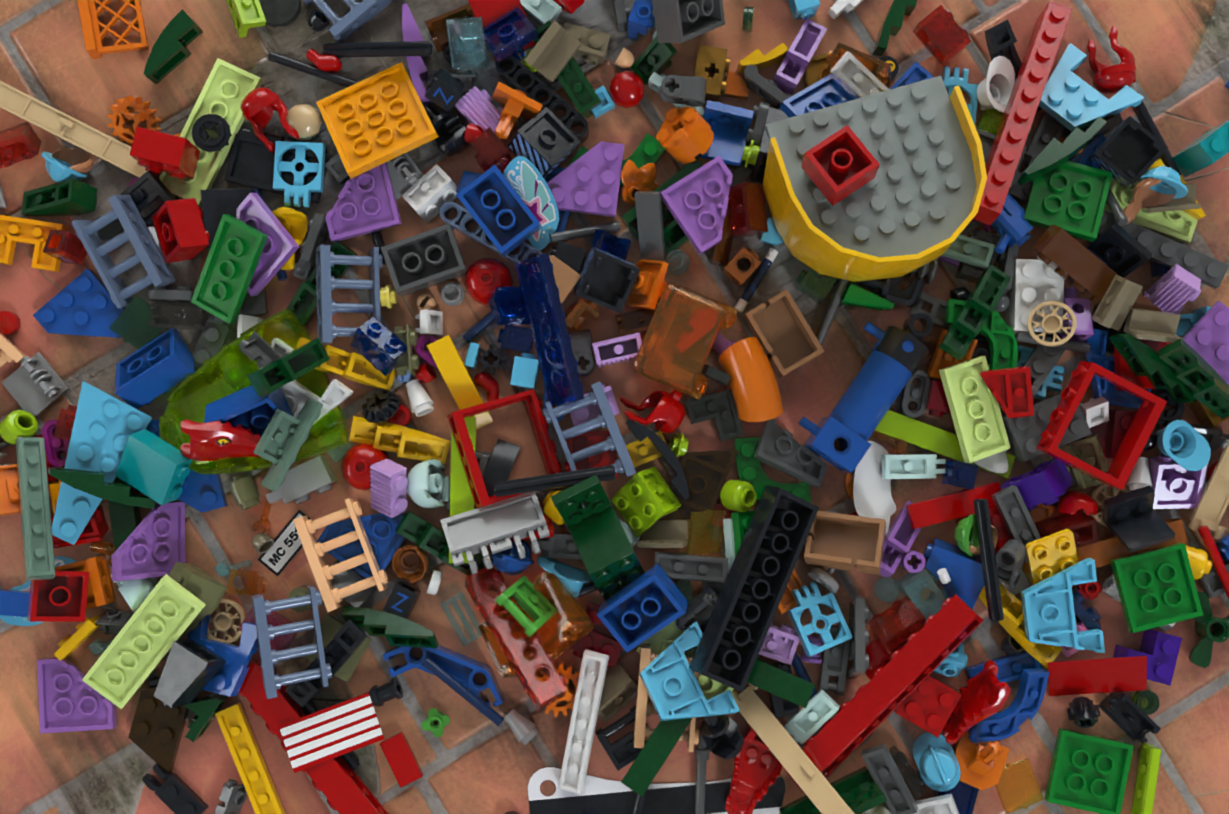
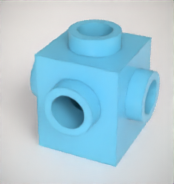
[932,643,968,677]

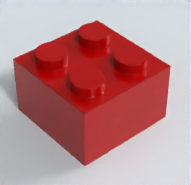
[801,125,880,206]
[130,126,200,180]
[152,198,210,263]
[27,570,89,622]
[894,675,962,738]

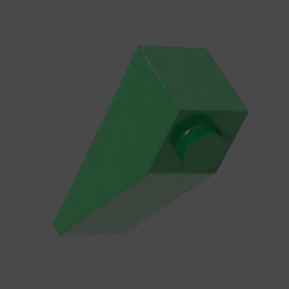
[22,178,97,216]

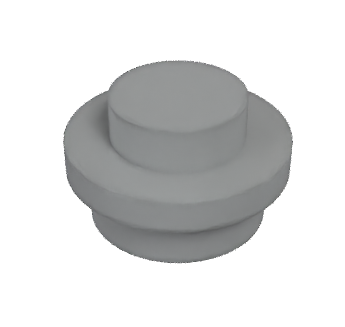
[440,282,465,306]

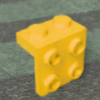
[1021,529,1078,585]

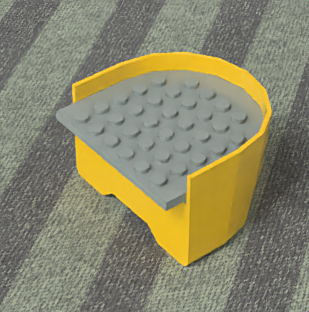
[762,75,987,282]

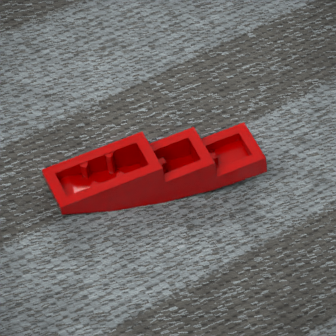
[906,481,1001,529]

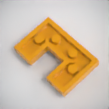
[0,215,67,272]

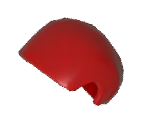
[609,71,644,108]
[1057,491,1098,516]

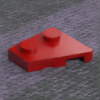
[979,366,1034,418]

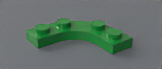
[568,133,666,187]
[945,299,1018,370]
[734,437,811,503]

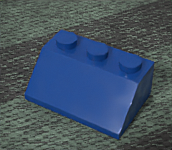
[115,327,194,409]
[204,385,293,436]

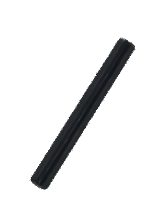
[322,41,433,58]
[493,465,616,497]
[973,498,1004,622]

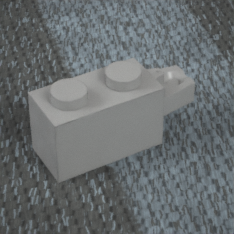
[266,456,337,505]

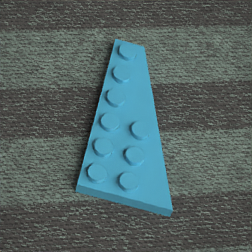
[51,381,152,545]

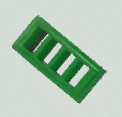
[841,284,895,311]

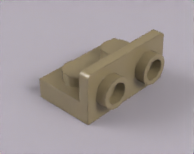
[564,23,611,65]

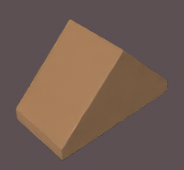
[545,255,581,308]

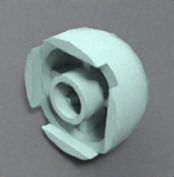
[406,459,450,508]
[110,574,158,613]

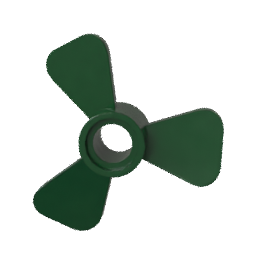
[1189,591,1229,668]

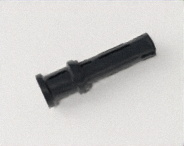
[329,677,403,707]

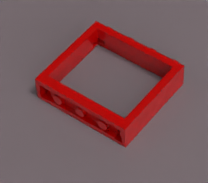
[1036,361,1167,490]
[447,389,562,509]

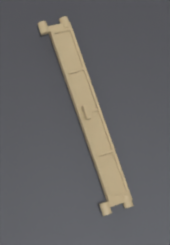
[0,81,147,178]
[1188,441,1229,540]
[731,683,854,814]

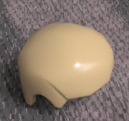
[286,104,323,141]

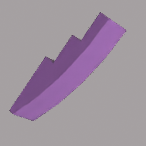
[402,3,432,104]

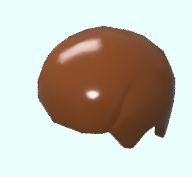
[392,545,428,583]

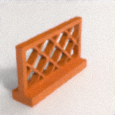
[77,0,149,59]

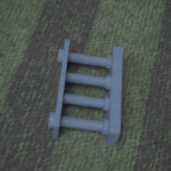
[302,0,394,43]
[71,195,176,309]
[316,245,384,345]
[543,382,636,477]
[251,585,332,699]

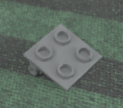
[387,153,424,200]
[1,352,69,417]

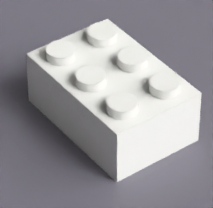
[1005,259,1064,336]

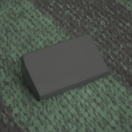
[331,560,376,608]

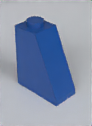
[923,538,984,610]

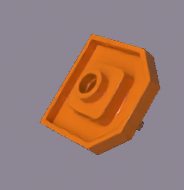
[492,82,543,139]
[626,259,685,310]
[0,464,50,516]
[954,731,1010,790]

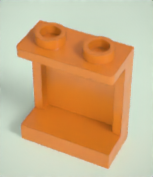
[55,555,116,609]

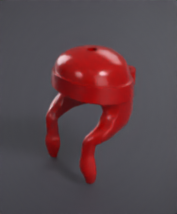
[1087,26,1136,94]
[240,87,299,154]
[620,389,685,433]

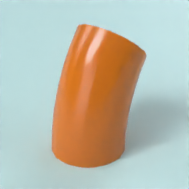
[718,337,783,422]

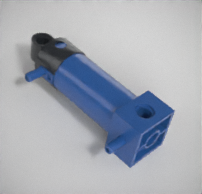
[799,313,933,473]

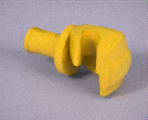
[272,207,308,271]

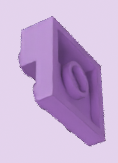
[1149,453,1207,509]

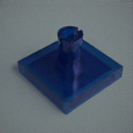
[478,7,539,62]

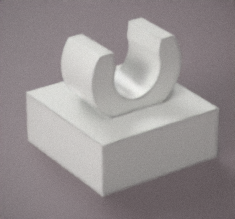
[415,309,443,336]
[1079,397,1109,428]

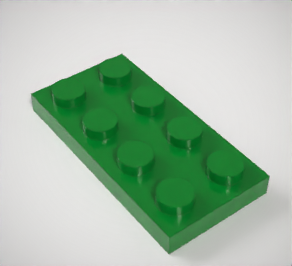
[191,214,268,324]

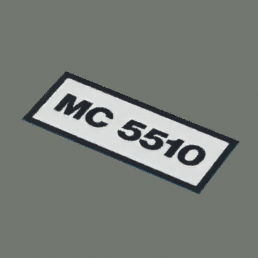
[258,510,310,576]

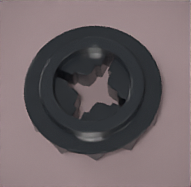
[192,114,232,153]
[1152,389,1185,426]
[362,390,400,423]

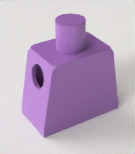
[1052,287,1094,342]

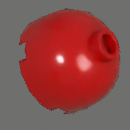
[465,258,513,306]
[341,443,390,491]

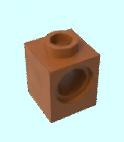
[722,247,761,288]

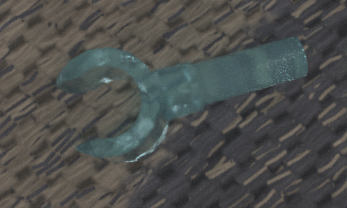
[214,560,252,577]
[88,638,114,655]

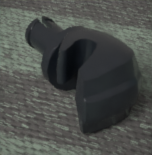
[423,102,468,157]
[859,275,924,308]
[701,715,744,760]

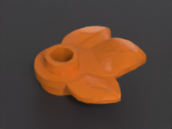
[620,160,659,205]

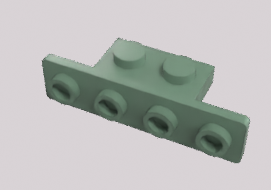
[253,398,323,492]

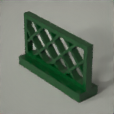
[779,766,887,814]

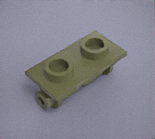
[392,325,419,376]

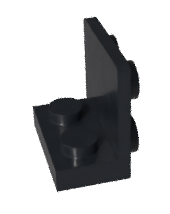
[1103,485,1175,552]

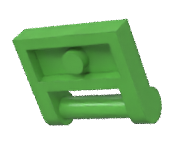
[495,575,558,638]

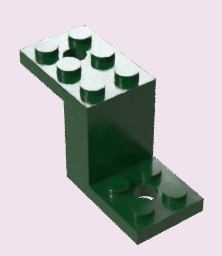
[551,475,645,600]

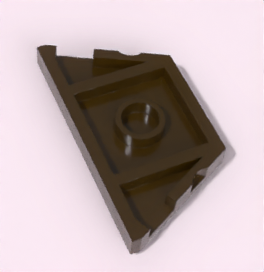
[670,449,738,537]
[128,687,189,772]

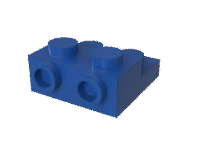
[628,0,655,41]

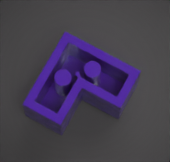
[1000,459,1074,511]
[1113,629,1182,686]

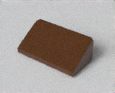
[710,215,736,266]

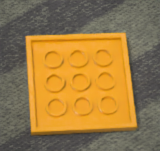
[316,62,438,179]

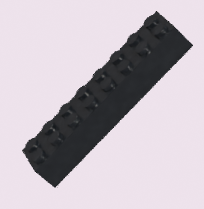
[689,486,819,692]

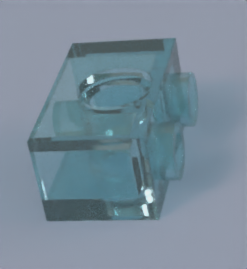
[446,17,488,70]
[896,568,948,623]

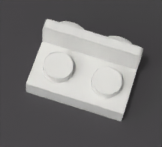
[401,164,457,223]

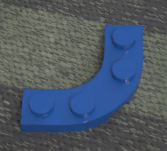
[968,668,1049,743]

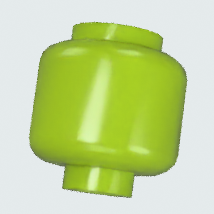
[0,410,38,445]
[720,479,757,512]

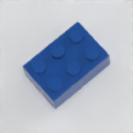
[456,165,542,257]
[596,564,688,653]

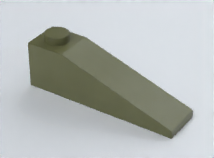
[161,562,228,661]

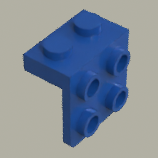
[697,100,754,166]

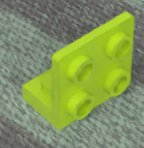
[611,466,682,537]

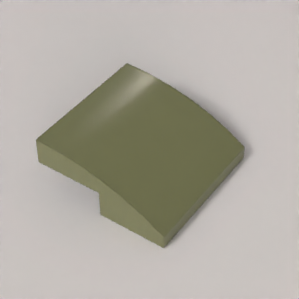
[1047,434,1109,492]
[303,614,372,682]

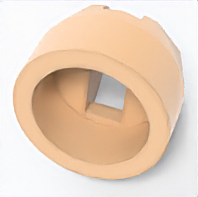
[614,48,634,69]
[416,293,436,310]

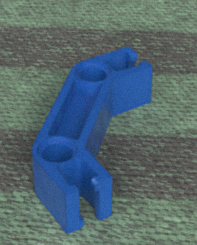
[383,645,505,713]

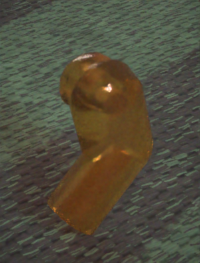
[90,541,115,566]

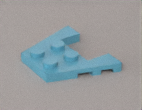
[1038,43,1144,132]
[1021,558,1105,653]
[639,621,740,721]

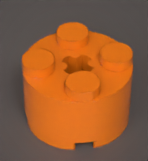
[656,106,714,164]

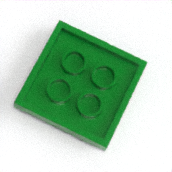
[1024,161,1113,242]
[1110,543,1203,633]
[1044,728,1134,814]

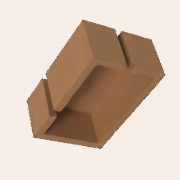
[742,289,825,378]
[804,511,886,575]

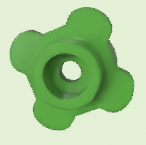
[421,708,450,737]

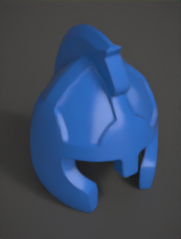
[491,540,534,576]

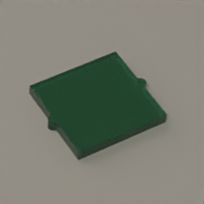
[109,295,170,349]

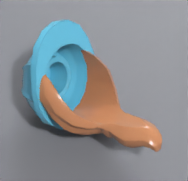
[41,148,95,183]
[1123,166,1188,225]

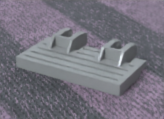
[440,491,550,574]

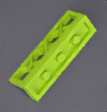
[226,0,266,38]

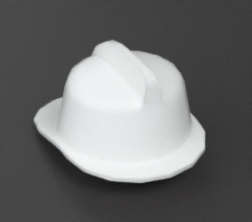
[977,56,1015,113]

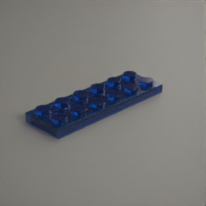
[515,253,584,404]

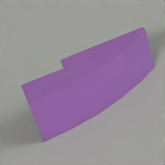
[773,18,827,95]
[880,501,922,578]

